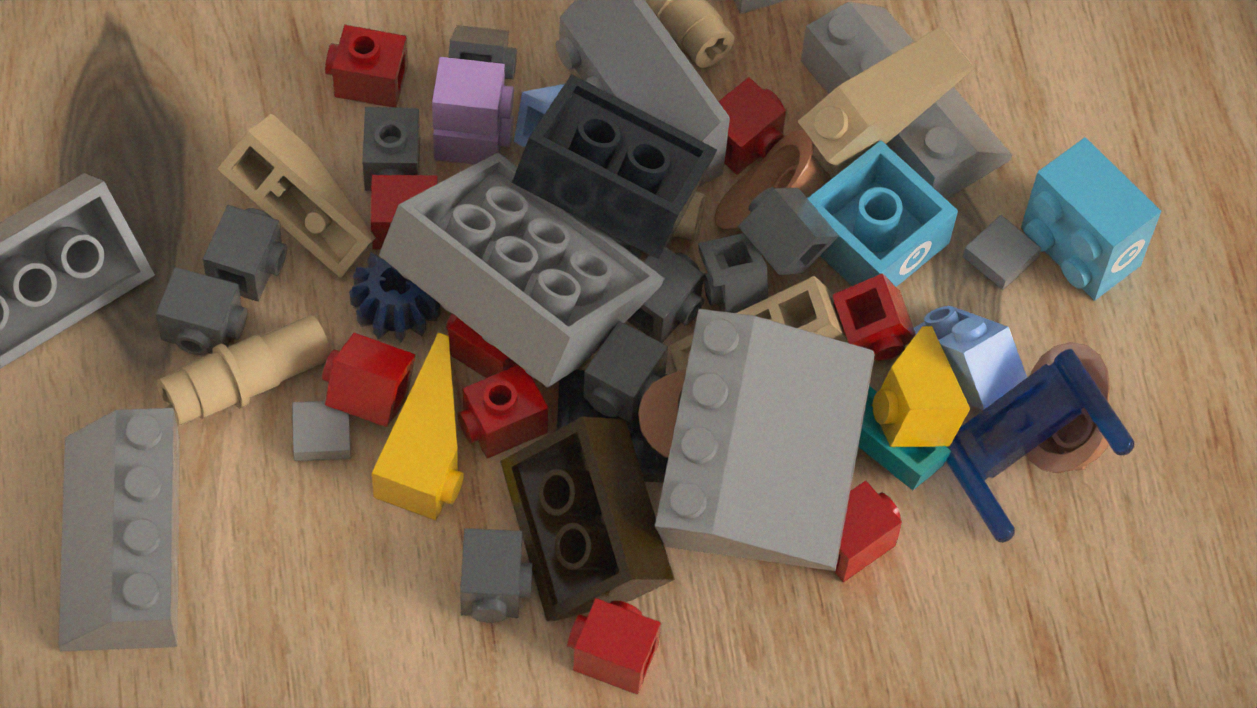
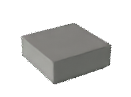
[963,215,1041,290]
[292,401,351,461]

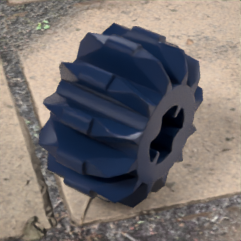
[349,252,441,343]

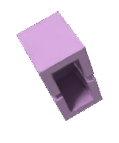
[432,57,514,165]

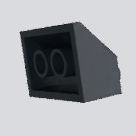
[511,74,717,259]

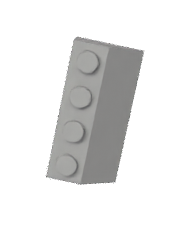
[556,0,730,186]
[801,2,1012,199]
[0,173,155,369]
[59,408,180,651]

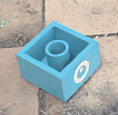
[1021,137,1161,301]
[807,140,958,287]

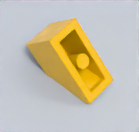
[872,326,970,447]

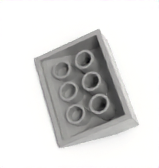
[379,152,665,388]
[655,309,875,571]

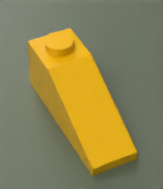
[371,333,464,521]

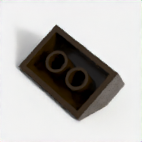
[500,417,675,621]

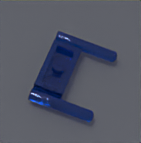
[946,349,1135,543]

